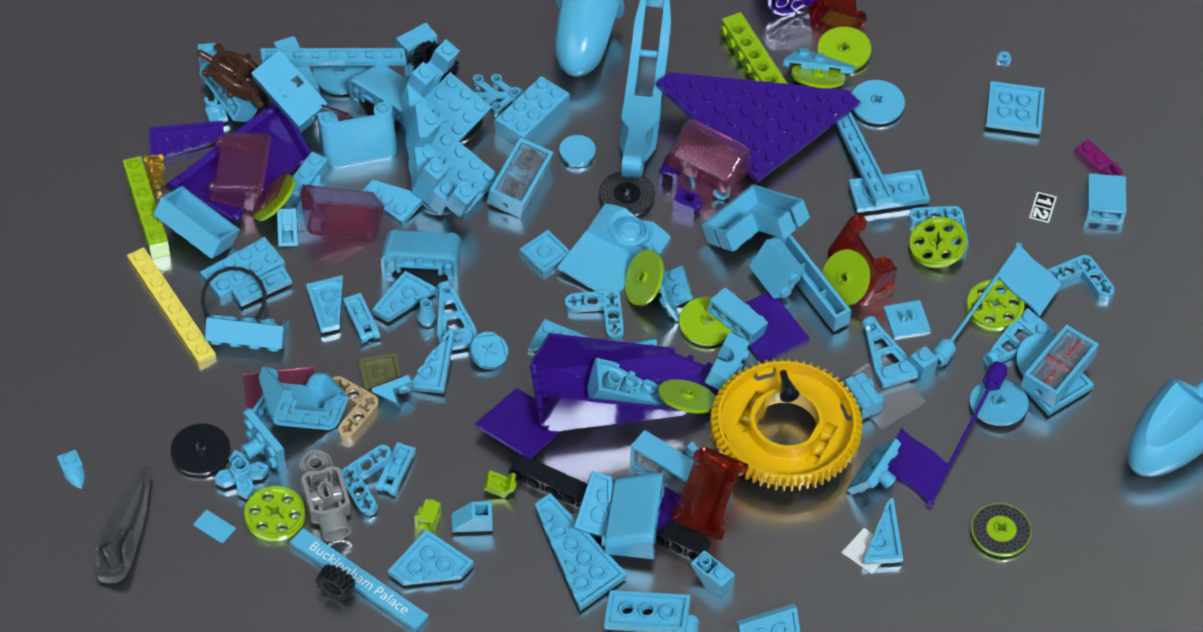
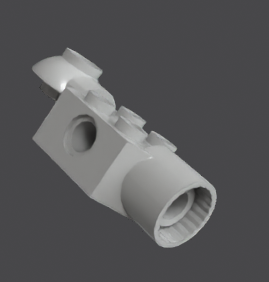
[299,450,351,542]

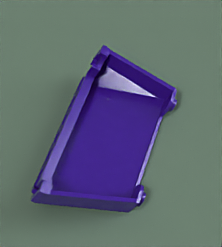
[165,102,311,222]

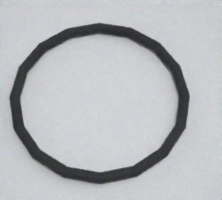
[201,267,267,320]

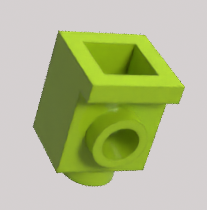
[414,499,441,533]

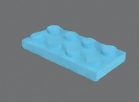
[848,170,930,213]
[200,237,285,301]

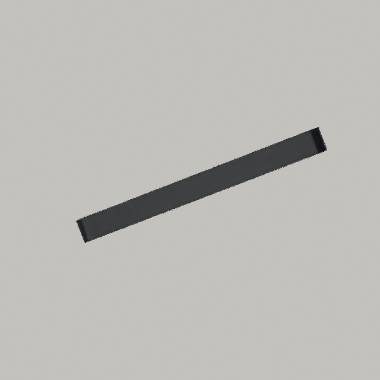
[508,455,712,561]

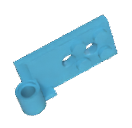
[604,590,700,632]

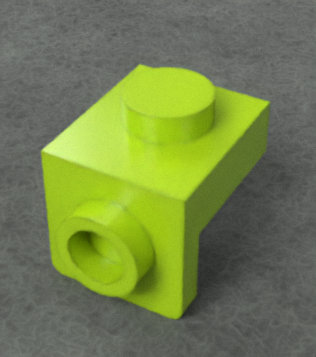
[483,470,517,498]

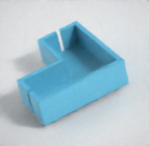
[701,184,810,252]

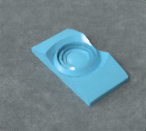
[588,203,671,255]

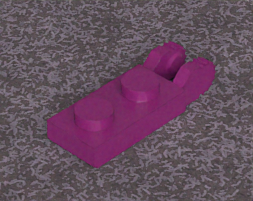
[1074,139,1123,176]

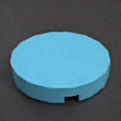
[559,135,596,167]
[470,332,508,370]

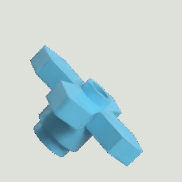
[214,450,269,499]

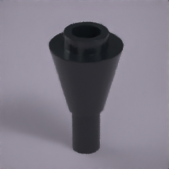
[779,370,799,402]

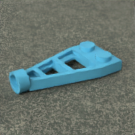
[437,281,477,351]
[983,308,1056,366]
[862,316,918,389]

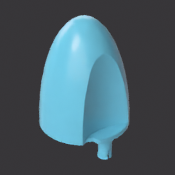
[554,0,625,77]
[1127,378,1203,477]

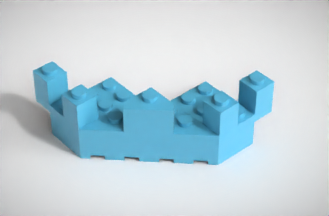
[401,39,499,217]

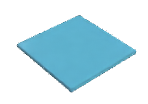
[557,229,636,302]

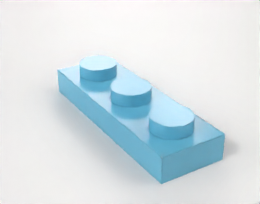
[232,266,292,307]

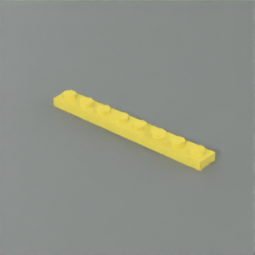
[127,247,216,366]

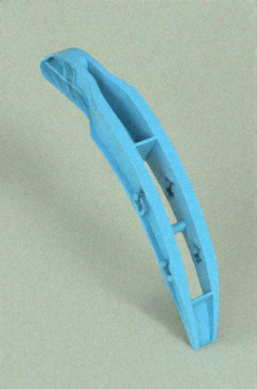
[619,0,671,179]

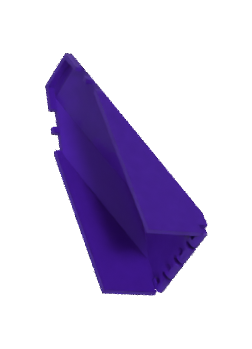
[529,333,719,431]

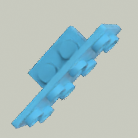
[647,243,693,322]

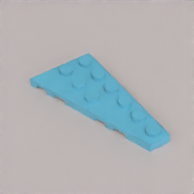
[535,493,627,611]

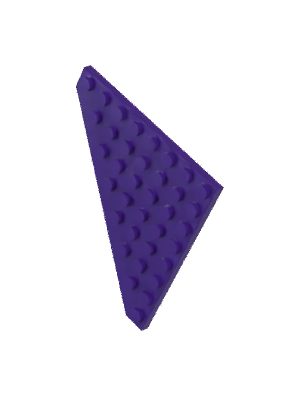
[656,72,860,183]

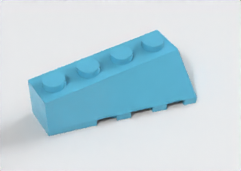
[205,315,290,351]

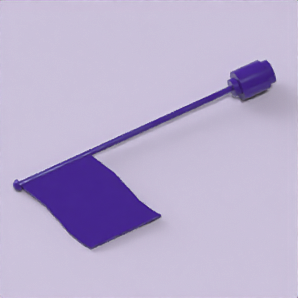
[888,361,1008,507]

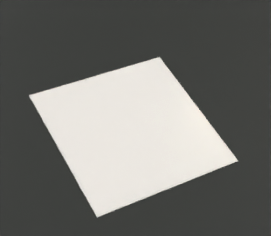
[841,528,881,574]

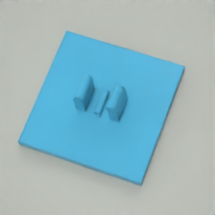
[883,300,931,338]

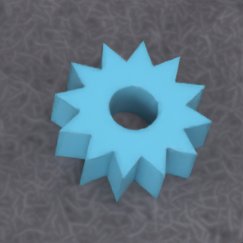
[997,51,1011,64]

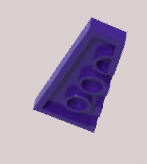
[149,121,225,163]

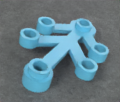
[473,74,524,114]

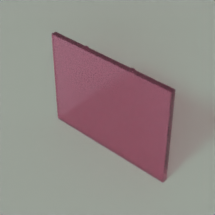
[251,170,288,217]

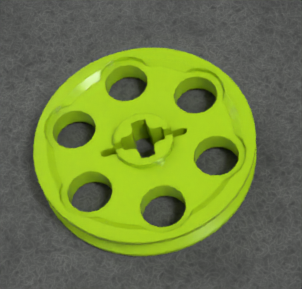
[910,217,967,268]
[966,280,1024,331]
[244,486,305,542]

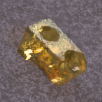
[144,155,165,192]

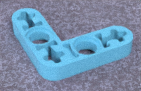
[908,206,968,253]
[1048,255,1115,301]
[565,290,624,341]
[341,445,393,516]

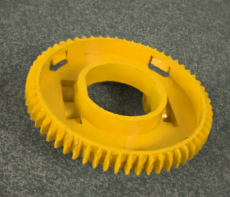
[710,358,863,491]

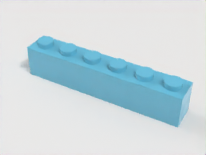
[772,234,851,332]

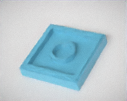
[519,230,570,276]

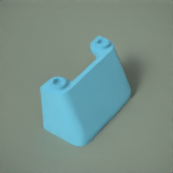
[348,66,409,133]
[317,101,397,168]
[381,229,461,282]
[259,366,349,430]
[602,472,665,559]

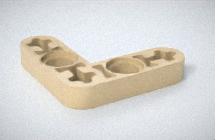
[332,376,379,441]

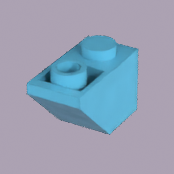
[452,501,493,532]
[691,550,735,599]

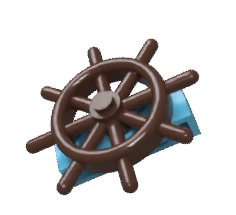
[197,43,266,122]

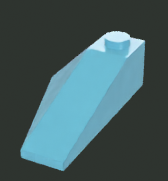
[587,358,669,407]

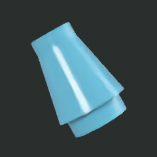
[417,299,436,325]

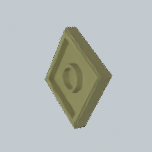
[358,353,402,393]

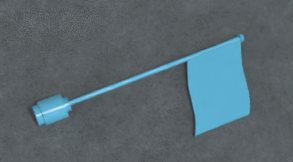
[932,242,1061,367]

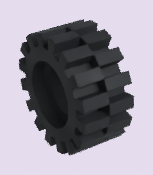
[315,564,356,600]

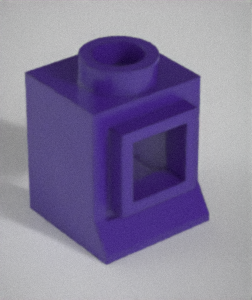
[659,155,684,186]
[673,186,703,218]

